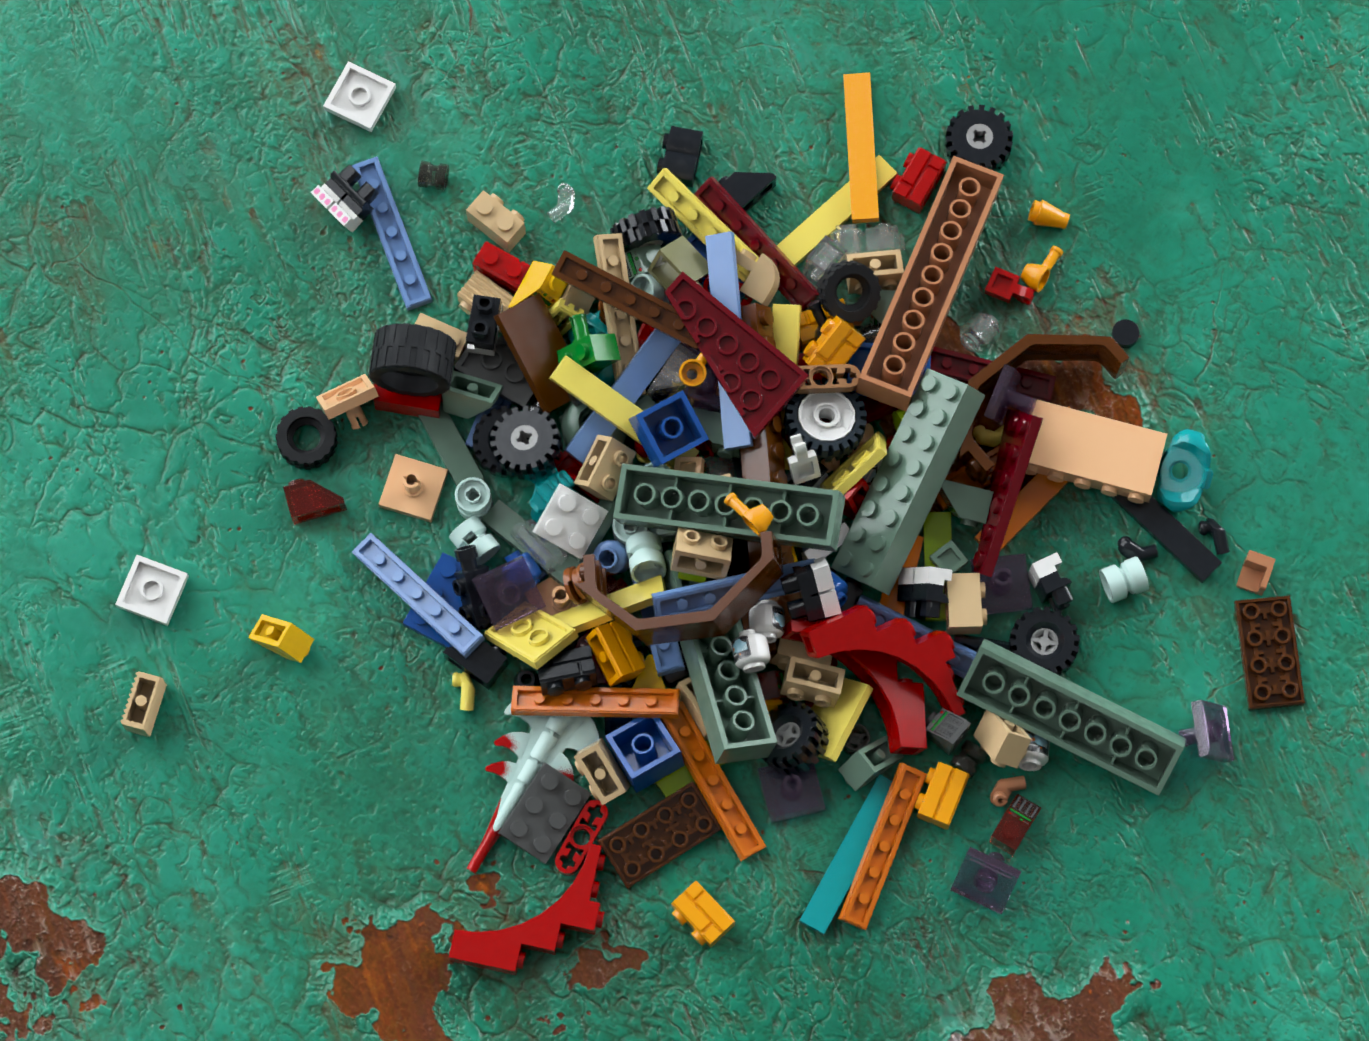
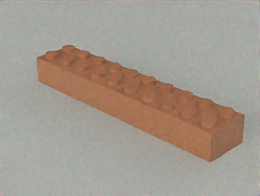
[856,156,1004,412]

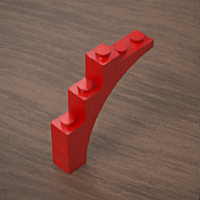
[799,605,965,716]
[781,617,927,755]
[448,843,606,975]

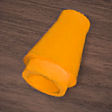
[1028,199,1070,230]

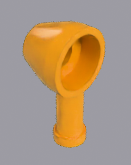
[1021,246,1063,293]
[679,352,707,387]
[724,493,774,536]

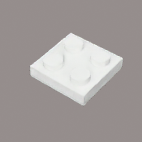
[323,61,396,132]
[532,483,609,560]
[115,555,189,626]

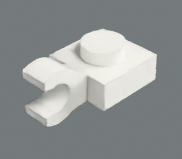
[787,434,821,485]

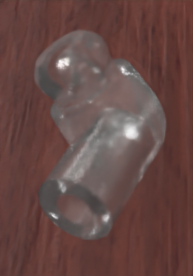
[547,183,575,223]

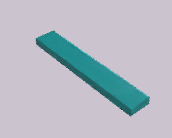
[799,774,892,935]

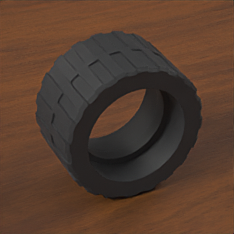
[368,323,457,397]

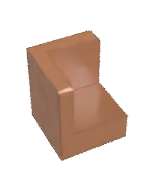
[1236,550,1276,596]

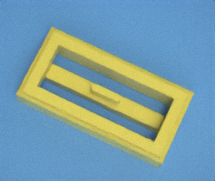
[549,298,585,336]

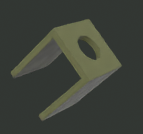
[647,235,708,290]

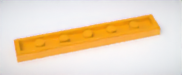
[843,72,879,224]

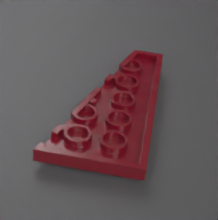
[665,271,809,439]
[973,409,1043,577]

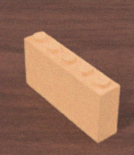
[1025,399,1167,504]

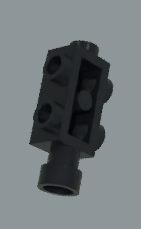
[452,545,501,630]

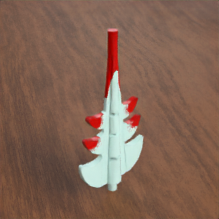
[466,704,599,874]

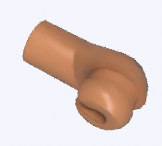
[990,775,1026,807]

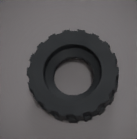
[817,260,881,323]
[276,406,338,470]

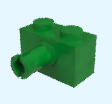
[556,314,621,374]

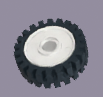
[784,379,867,462]

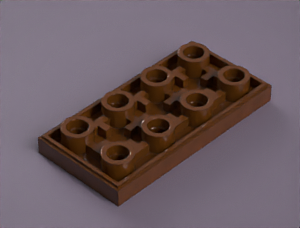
[494,293,575,413]
[1234,595,1305,711]
[597,781,722,888]

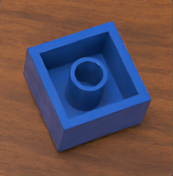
[628,390,709,467]
[605,718,685,793]

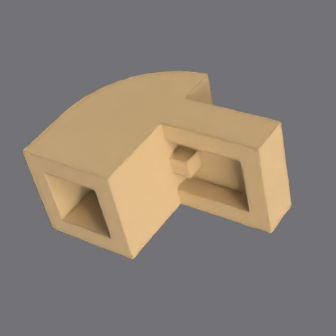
[736,248,780,306]

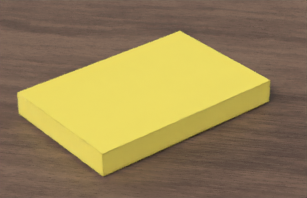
[820,431,887,495]
[484,601,579,670]
[811,678,873,762]

